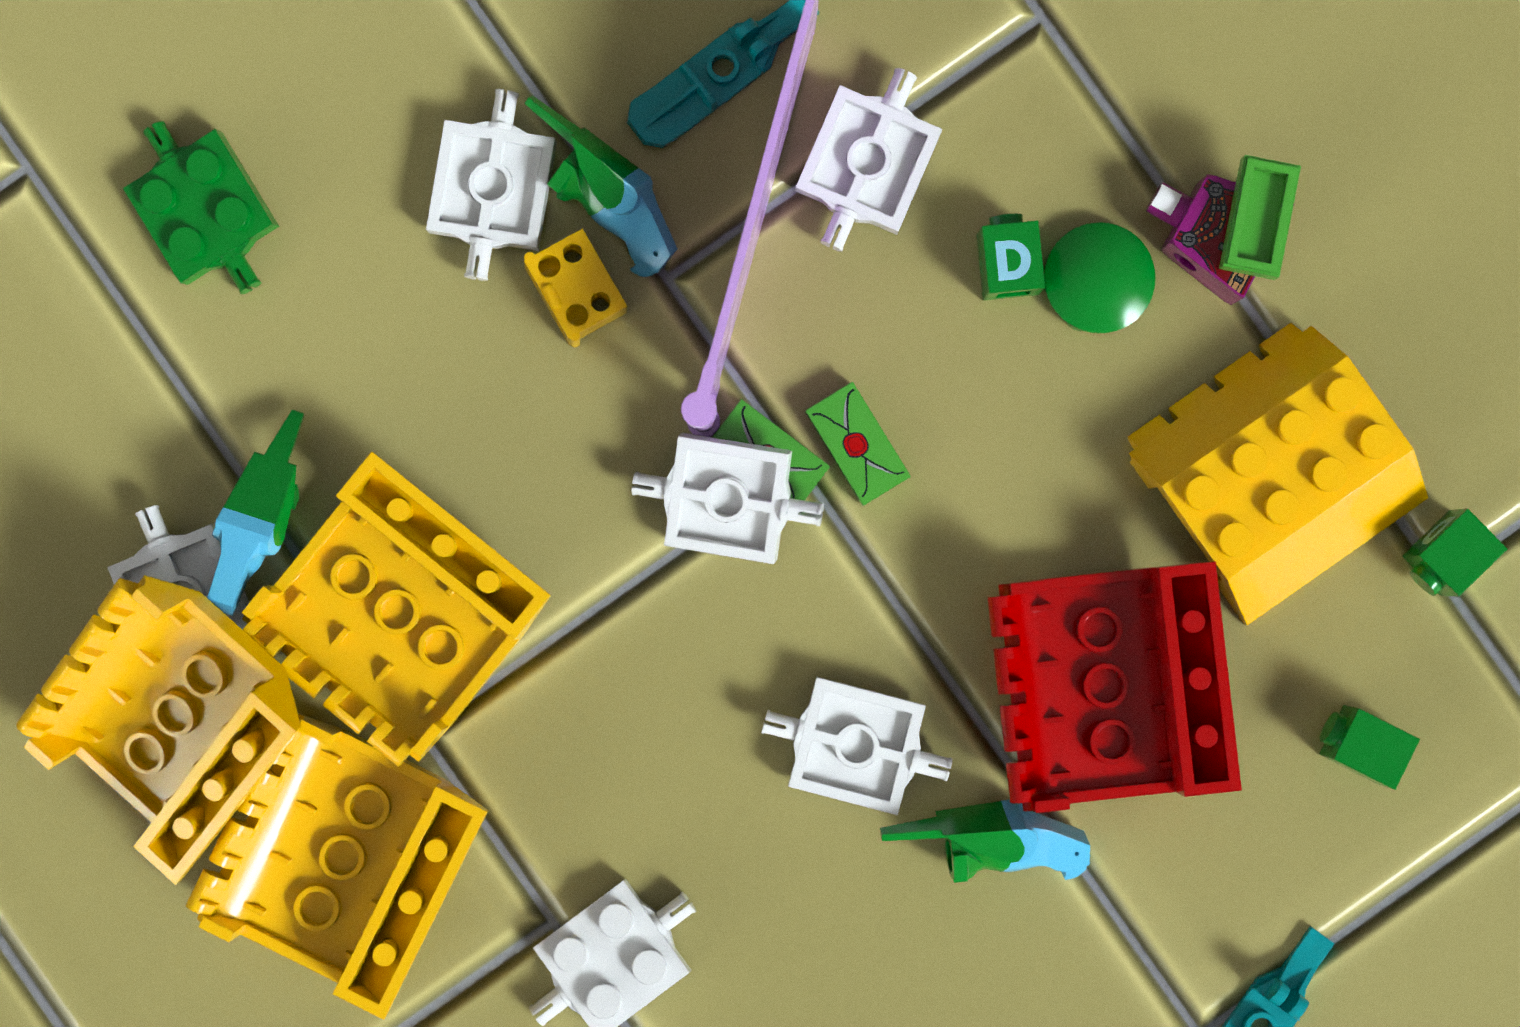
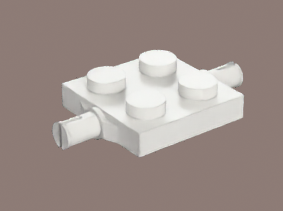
[795,68,942,252]
[426,89,557,281]
[631,433,824,564]
[107,505,249,629]
[761,676,953,815]
[529,879,696,1027]

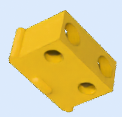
[524,228,627,347]

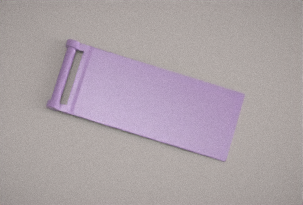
[681,0,819,437]

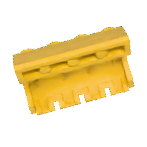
[1127,323,1429,625]
[241,452,551,767]
[16,575,301,885]
[185,714,489,1020]

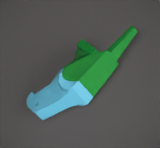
[524,95,678,277]
[207,410,304,616]
[880,799,1090,883]

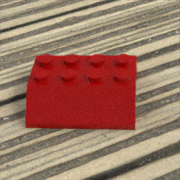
[987,561,1242,813]

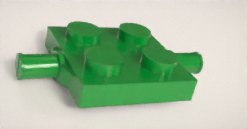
[123,121,279,294]

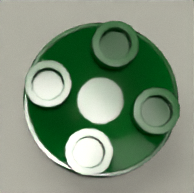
[1044,222,1156,333]

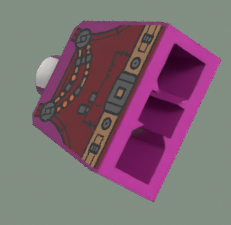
[1146,174,1294,305]

